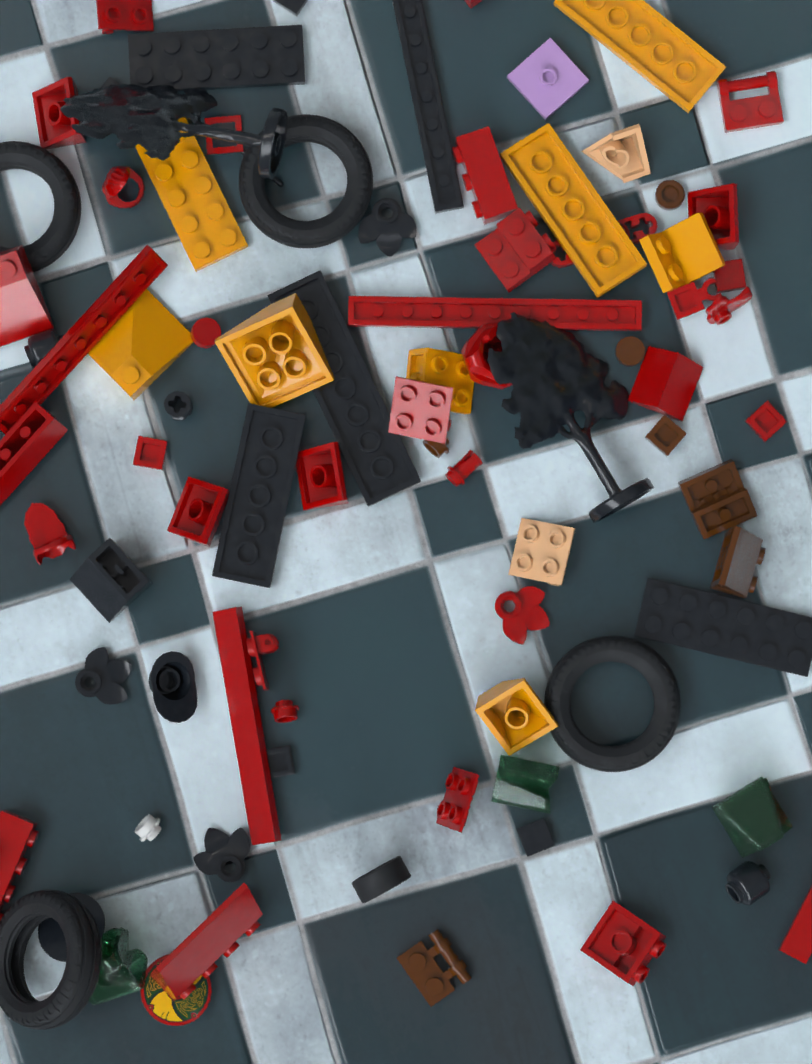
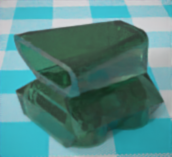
[491,754,560,814]
[712,777,793,858]
[89,927,148,1006]

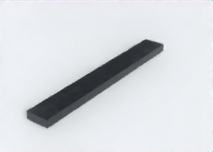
[392,0,464,214]

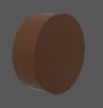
[655,180,685,211]
[615,336,645,367]

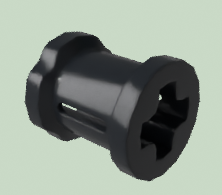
[164,391,193,421]

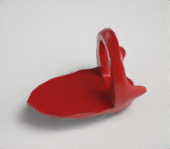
[102,166,145,209]
[24,503,76,565]

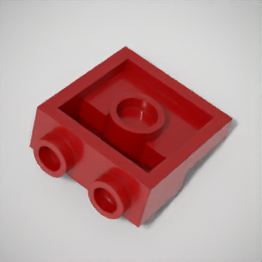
[474,207,556,293]
[580,900,666,986]

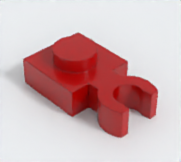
[667,278,722,320]

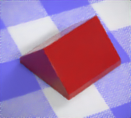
[32,77,86,149]
[688,183,739,250]
[628,346,703,422]
[296,442,348,510]
[167,476,230,548]

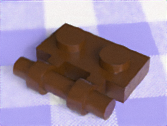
[397,929,472,1007]

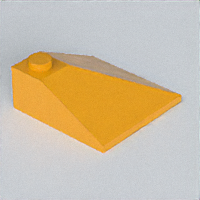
[88,289,194,400]
[214,293,334,408]

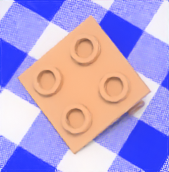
[508,518,575,586]

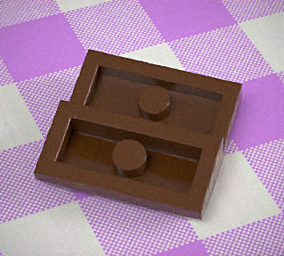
[678,459,757,539]

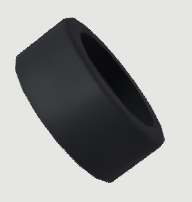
[352,856,411,903]

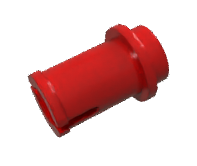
[445,450,483,487]

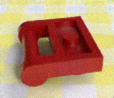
[717,71,784,133]

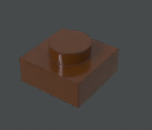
[645,414,687,457]

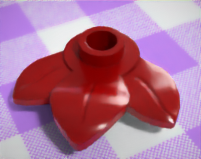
[705,286,753,325]
[495,586,550,645]

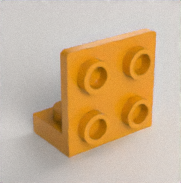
[639,212,725,293]
[406,348,474,415]

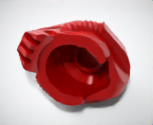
[461,323,512,389]

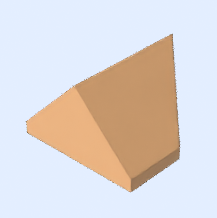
[581,124,651,183]

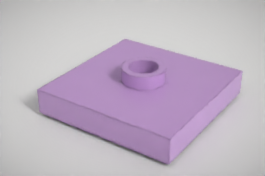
[507,38,589,121]

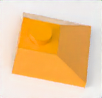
[475,678,558,756]

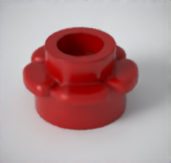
[270,700,300,723]

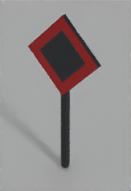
[204,115,284,187]

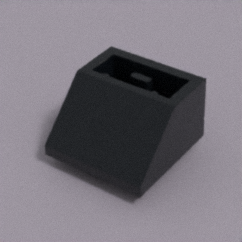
[69,538,153,623]

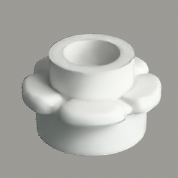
[134,814,161,842]

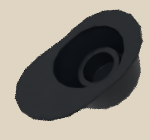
[148,651,198,723]

